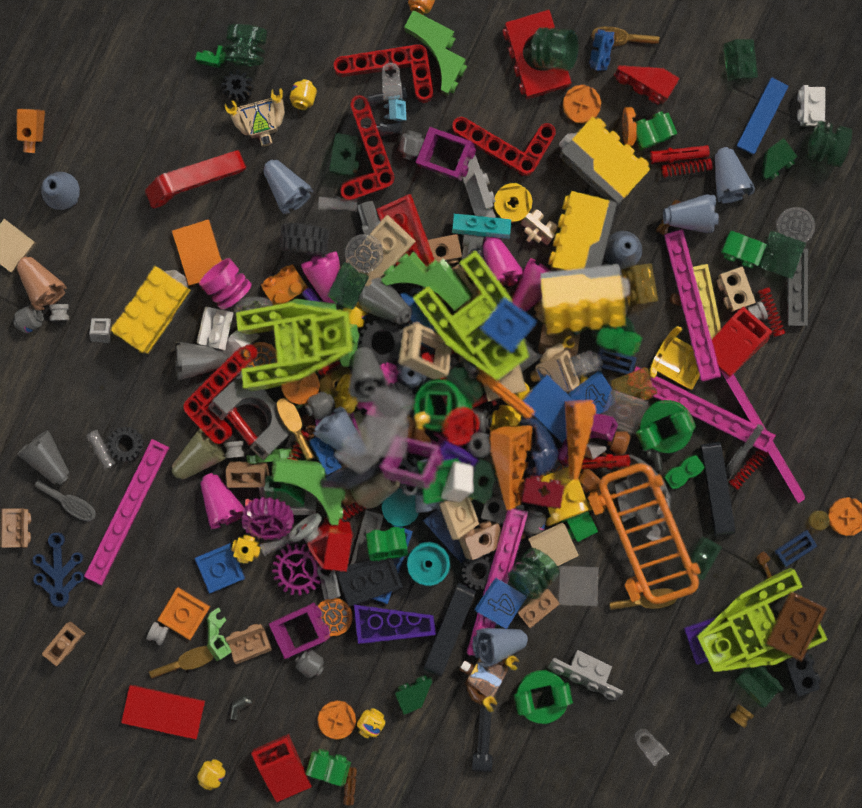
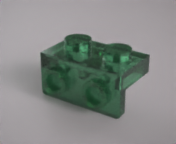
[724,39,758,81]
[327,262,369,310]
[446,362,485,404]
[735,665,783,708]

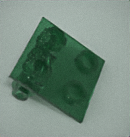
[758,231,806,279]

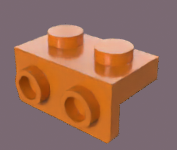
[261,264,308,305]

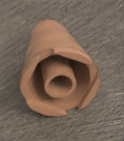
[16,257,66,310]

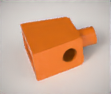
[17,109,45,153]

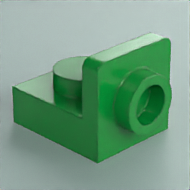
[195,45,226,68]

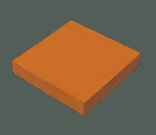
[157,587,210,640]

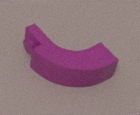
[558,414,618,467]

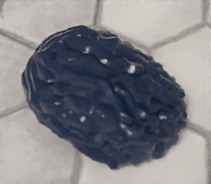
[518,418,559,476]

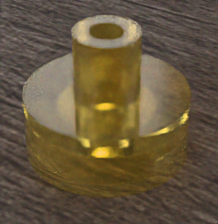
[809,511,830,530]

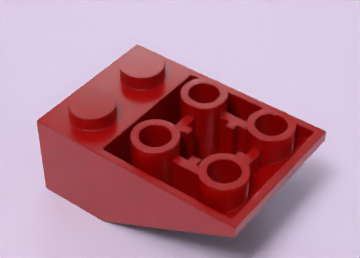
[614,66,679,105]
[712,307,773,377]
[252,734,312,802]

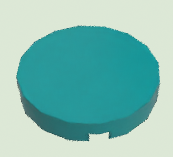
[382,488,419,526]

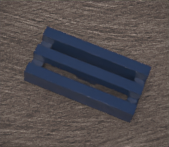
[595,347,637,376]
[774,530,817,567]

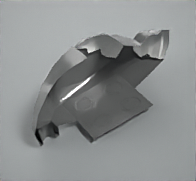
[615,455,671,541]

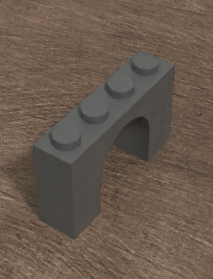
[208,373,292,461]

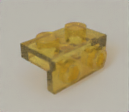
[622,263,658,306]
[611,367,658,407]

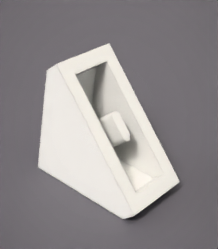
[223,330,260,364]
[441,462,473,502]

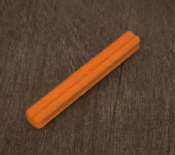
[476,365,535,419]

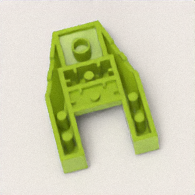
[413,251,529,380]
[236,303,353,391]
[697,568,827,672]

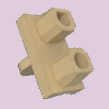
[521,209,558,245]

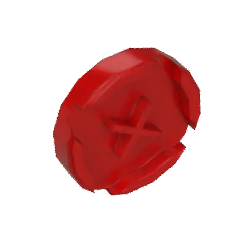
[443,407,480,445]

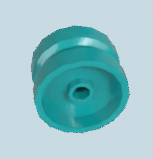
[407,542,450,586]

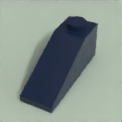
[424,509,467,563]

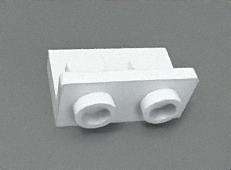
[797,85,825,127]
[197,307,233,350]

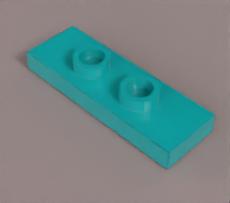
[452,214,511,239]

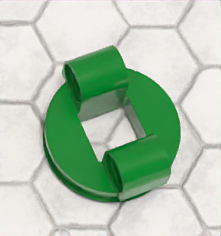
[413,379,473,432]
[636,400,696,453]
[514,670,573,724]

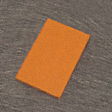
[172,219,222,286]

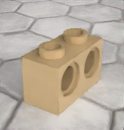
[717,267,756,312]

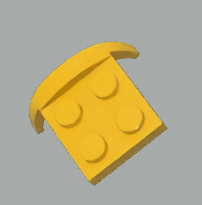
[649,326,700,390]
[541,467,593,527]

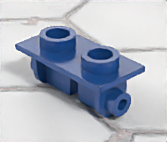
[589,29,615,70]
[309,437,342,475]

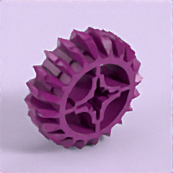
[241,497,294,541]
[272,543,324,595]

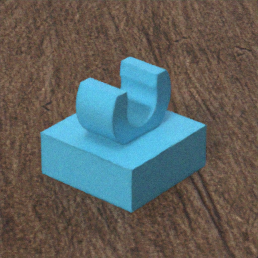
[384,99,406,121]

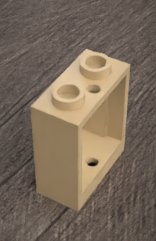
[399,323,452,380]

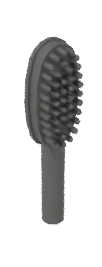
[725,424,764,478]
[34,480,96,522]

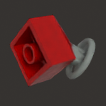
[289,514,352,571]

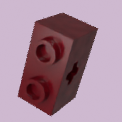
[521,476,565,509]

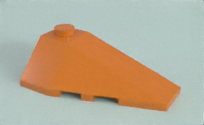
[565,400,596,480]
[490,425,532,510]

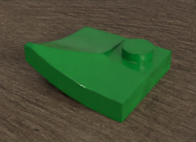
[417,459,460,504]

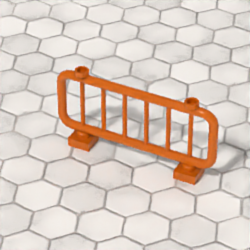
[588,464,700,604]

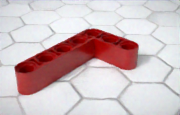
[334,45,433,103]
[340,95,394,200]
[453,117,556,176]
[145,150,246,209]
[183,344,258,444]

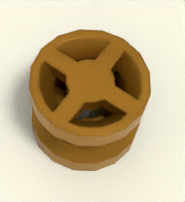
[730,704,754,728]

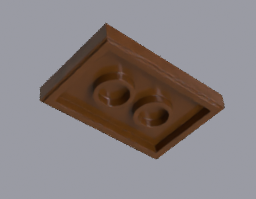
[765,591,827,661]

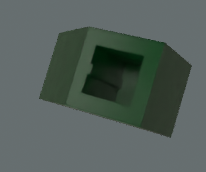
[761,138,797,181]
[264,476,305,507]
[395,675,432,715]

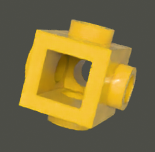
[231,535,261,564]

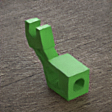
[246,447,298,464]
[206,608,232,661]

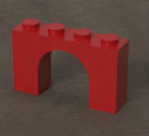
[502,10,571,100]

